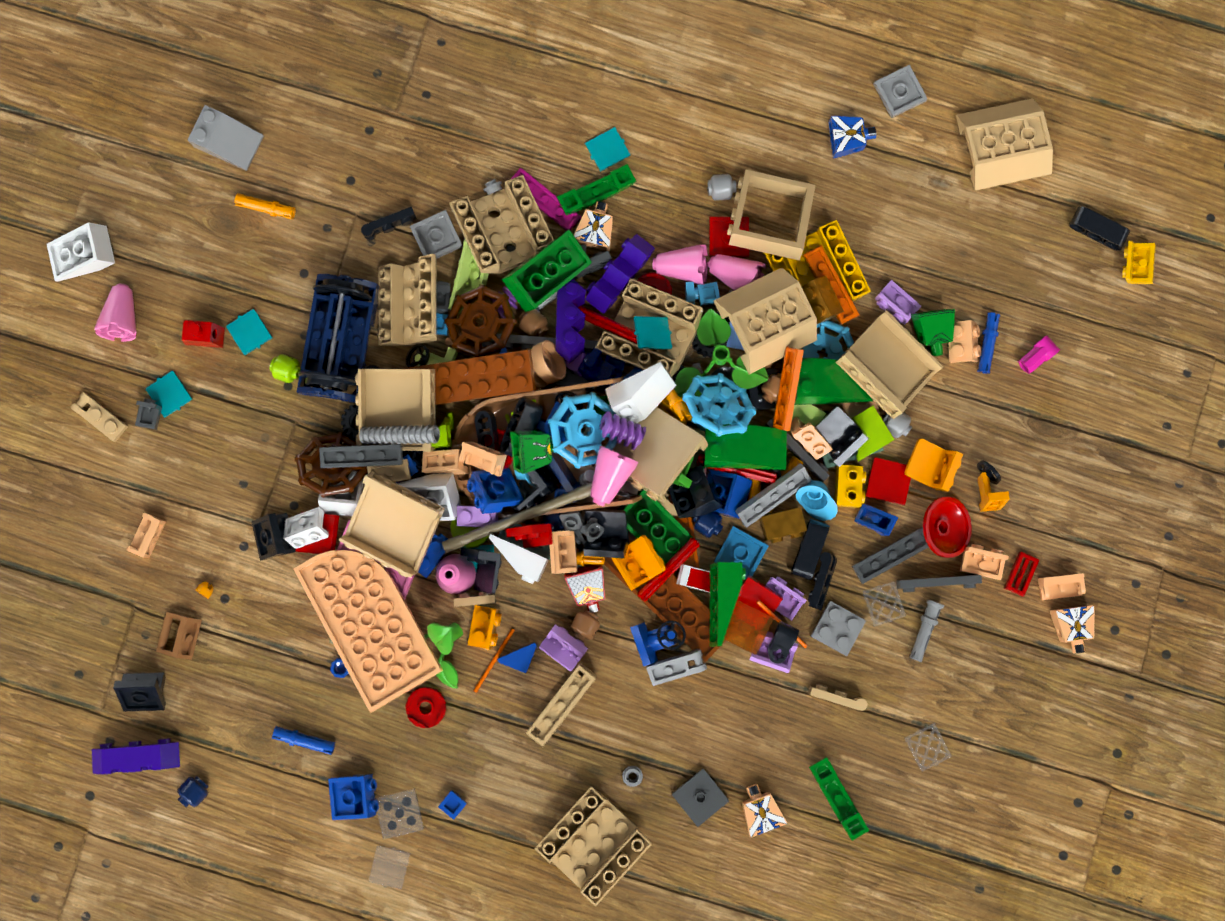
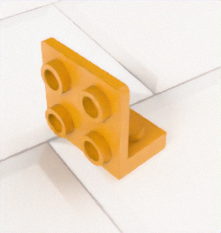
[467,605,502,650]

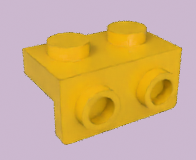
[1123,241,1156,284]

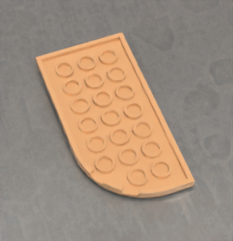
[294,550,443,713]

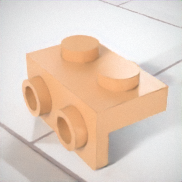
[948,320,981,363]
[791,417,833,460]
[960,544,1009,580]

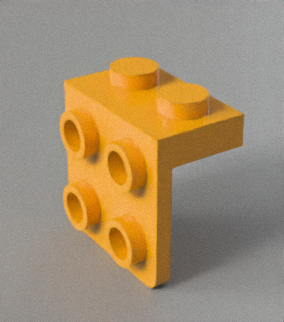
[904,439,963,492]
[612,535,665,591]

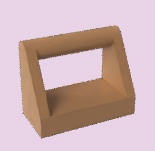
[156,611,202,660]

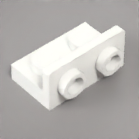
[283,507,329,548]

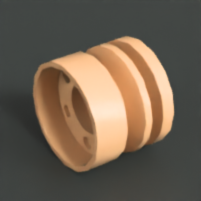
[526,340,566,390]

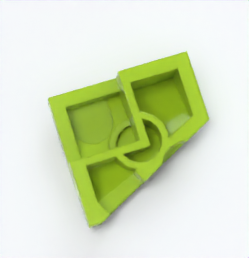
[852,405,895,462]
[432,412,455,451]

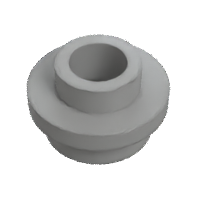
[483,179,502,195]
[622,766,643,787]

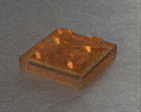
[724,600,774,655]

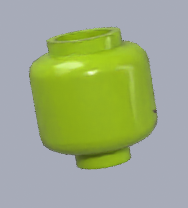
[270,354,301,383]

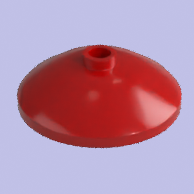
[923,497,972,558]

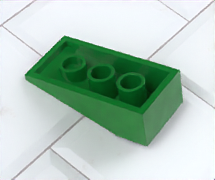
[502,230,592,312]
[794,358,873,405]
[704,421,787,470]
[617,489,694,565]
[709,562,746,647]

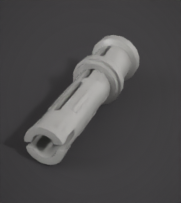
[909,599,944,662]

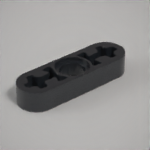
[475,411,500,452]

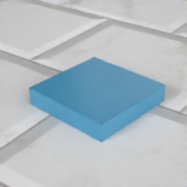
[714,526,768,580]

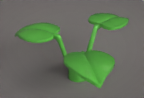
[675,309,769,397]
[424,622,463,689]

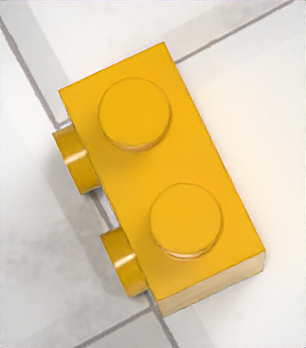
[834,465,866,508]

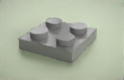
[873,65,928,118]
[410,210,463,259]
[810,601,866,656]

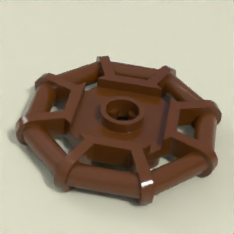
[444,284,517,358]
[294,432,368,498]

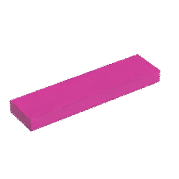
[511,167,581,231]

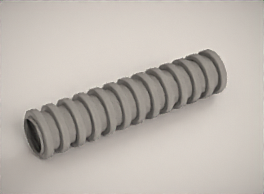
[359,425,440,445]

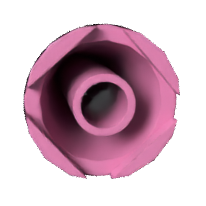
[653,244,708,285]
[708,254,766,290]
[95,284,137,342]
[590,446,638,506]
[436,554,476,594]

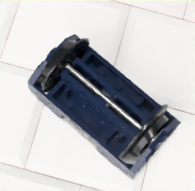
[296,274,379,403]

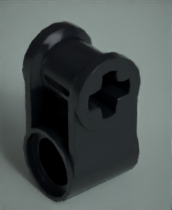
[768,621,799,664]

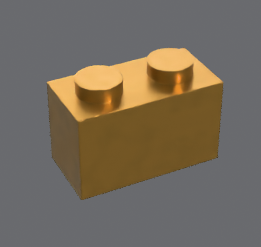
[802,276,844,324]
[760,507,807,544]

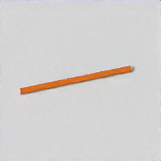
[756,600,808,648]
[473,628,515,693]

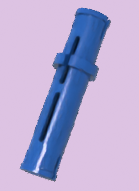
[977,312,1001,374]
[272,726,335,755]

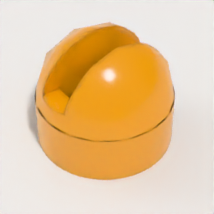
[195,582,213,599]

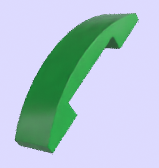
[557,164,636,215]
[809,757,870,841]

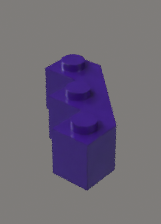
[585,234,655,314]
[555,279,586,363]
[92,738,180,774]

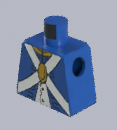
[828,116,876,159]

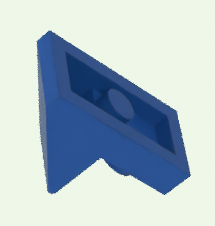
[854,503,898,536]

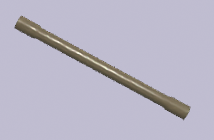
[442,482,592,553]

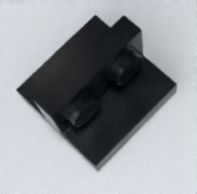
[251,513,296,561]
[113,673,166,712]

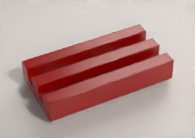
[1004,552,1039,597]

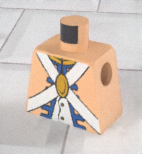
[574,202,613,252]
[1050,605,1095,653]
[742,784,787,838]

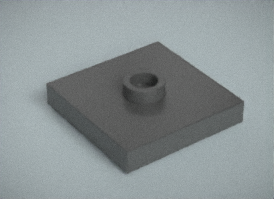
[672,768,729,827]

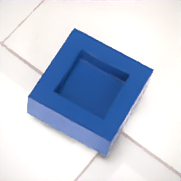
[438,790,467,820]

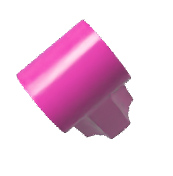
[1017,335,1060,374]

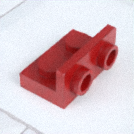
[506,524,553,548]

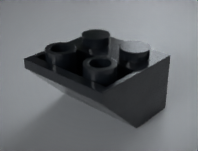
[668,465,723,519]

